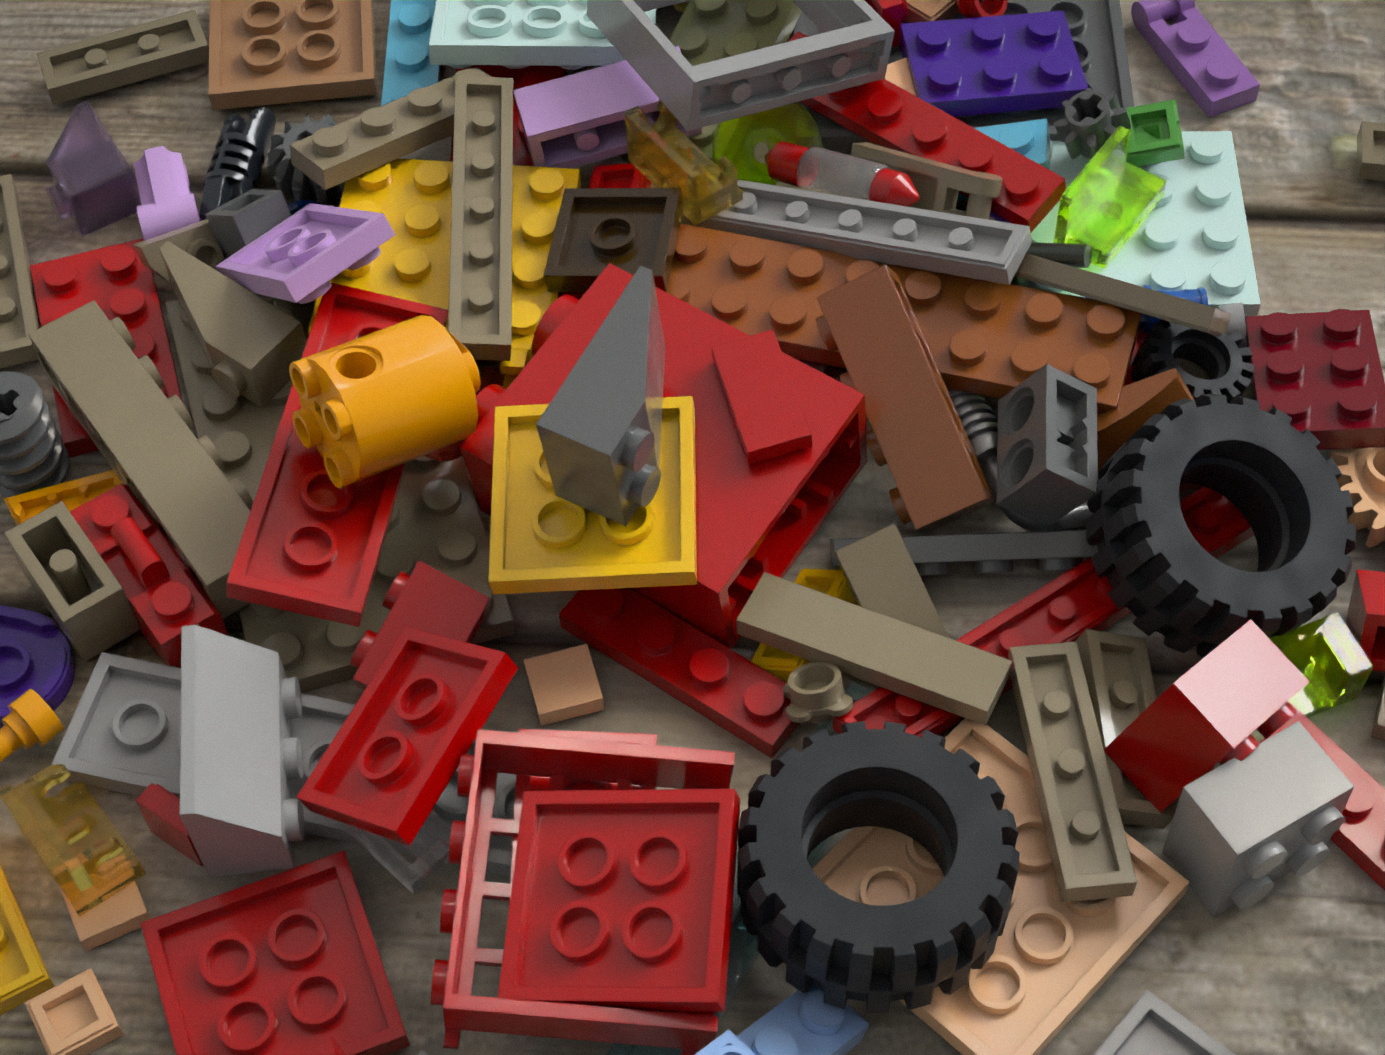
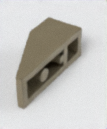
[159,241,306,407]

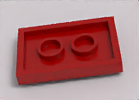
[296,626,518,846]

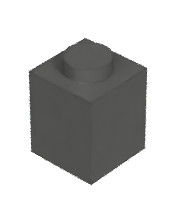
[205,189,291,259]

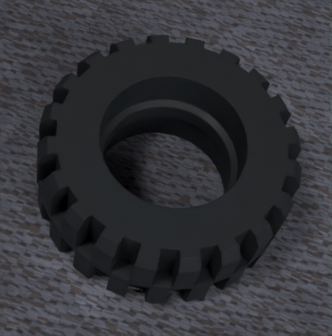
[1085,394,1356,658]
[737,721,1020,1013]

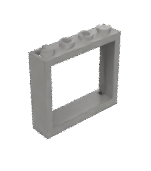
[586,0,895,131]

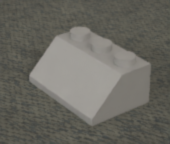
[180,625,305,878]

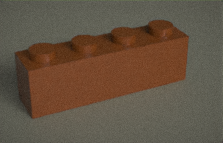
[815,265,996,533]

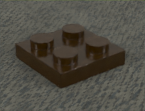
[543,188,684,292]

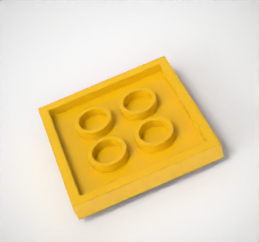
[488,396,697,594]

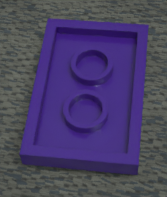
[898,10,1088,117]

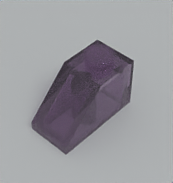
[46,101,141,236]

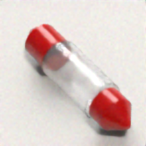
[764,141,920,207]

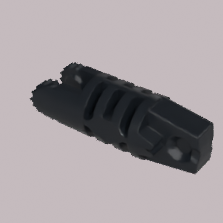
[199,108,276,220]

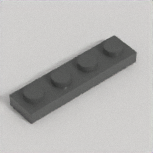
[830,529,1095,575]

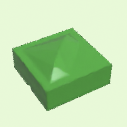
[1121,99,1185,168]

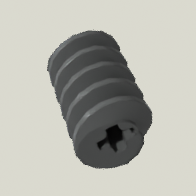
[0,371,70,498]

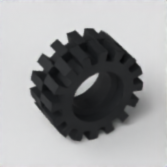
[1131,319,1254,403]

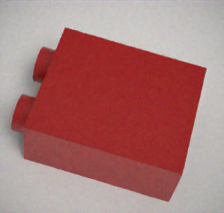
[458,263,868,649]

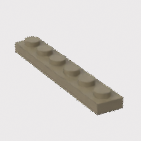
[448,75,513,361]

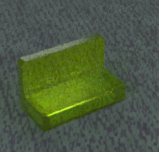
[1053,126,1166,269]

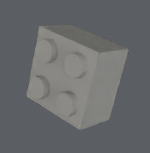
[1162,721,1354,917]

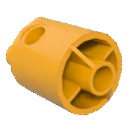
[289,315,481,488]

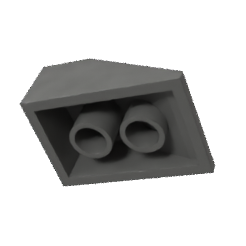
[536,266,665,526]

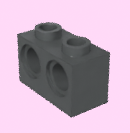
[996,364,1098,527]

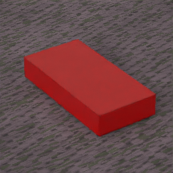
[711,329,813,465]

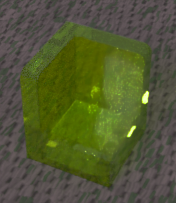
[1270,612,1373,718]

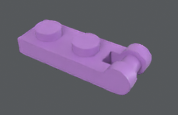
[1131,0,1260,118]

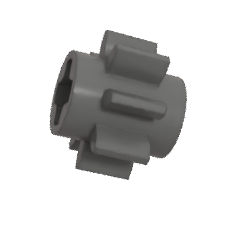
[1054,88,1131,163]

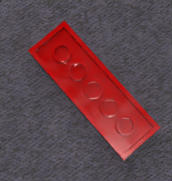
[226,282,448,627]

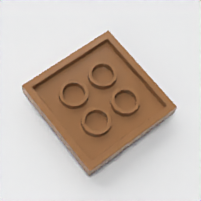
[208,0,377,110]

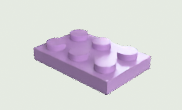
[215,203,396,304]

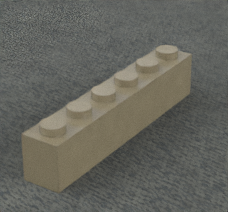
[28,300,253,619]

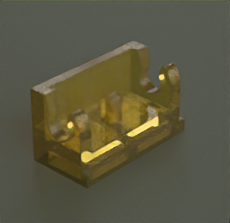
[624,100,743,225]
[0,764,147,917]

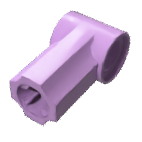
[133,146,202,241]

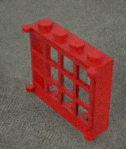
[431,729,735,1055]

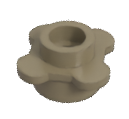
[783,662,853,723]

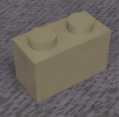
[4,501,141,663]

